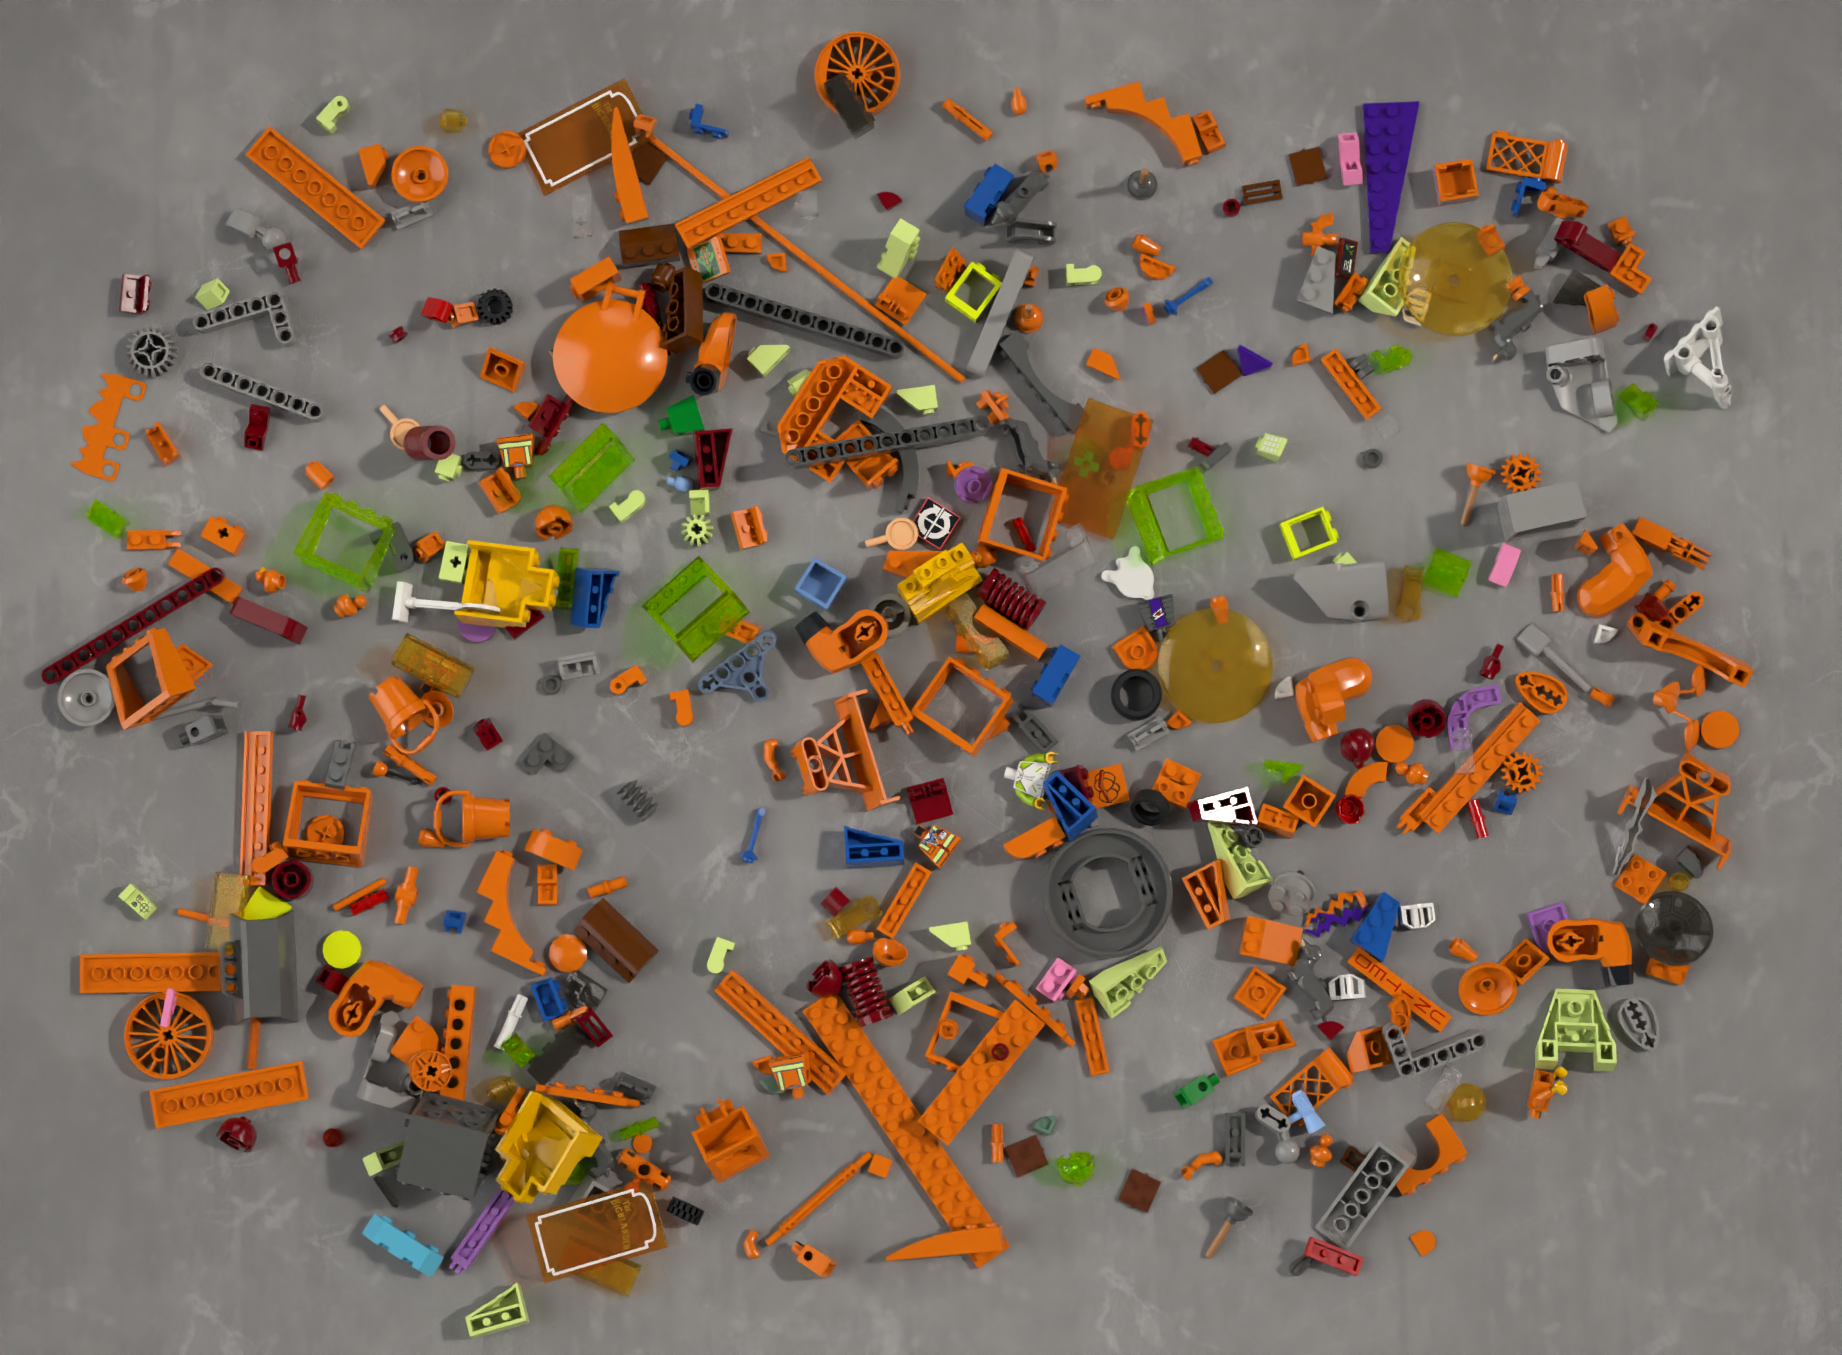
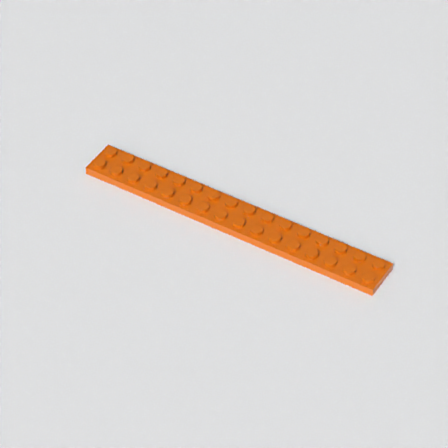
[803,994,1010,1269]

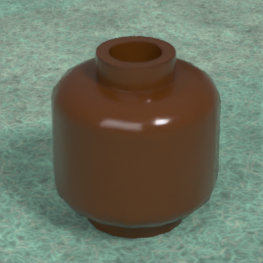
[650,263,676,292]

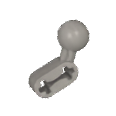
[225,208,286,251]
[1255,1104,1300,1164]

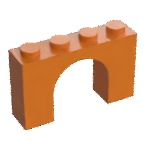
[1395,1113,1468,1196]

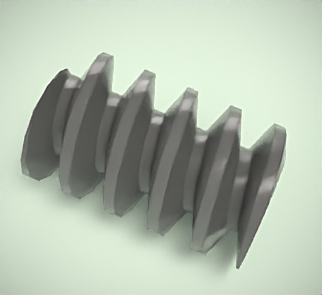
[617,780,658,822]

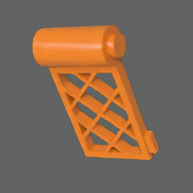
[1486,130,1568,184]
[1270,1047,1354,1127]

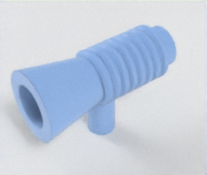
[1288,1089,1326,1134]

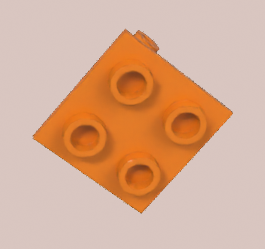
[934,247,967,294]
[874,276,927,326]
[1613,854,1667,905]

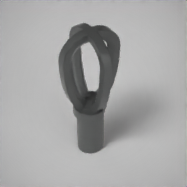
[1289,1256,1314,1276]

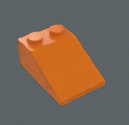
[1239,916,1303,966]

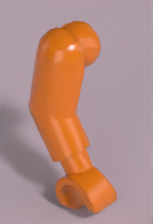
[764,738,786,782]
[1181,1151,1223,1181]

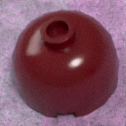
[1407,699,1446,738]
[806,959,844,998]
[216,1116,257,1153]

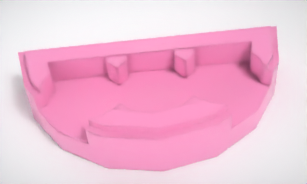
[160,988,177,1027]

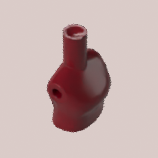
[1478,643,1504,680]
[288,694,307,731]

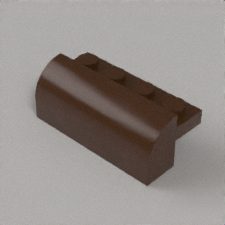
[573,898,659,983]

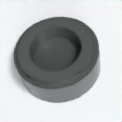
[1363,449,1383,468]
[542,675,562,695]

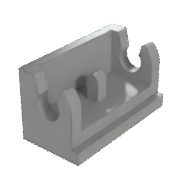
[557,651,600,681]

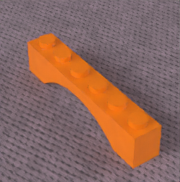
[1638,619,1754,688]

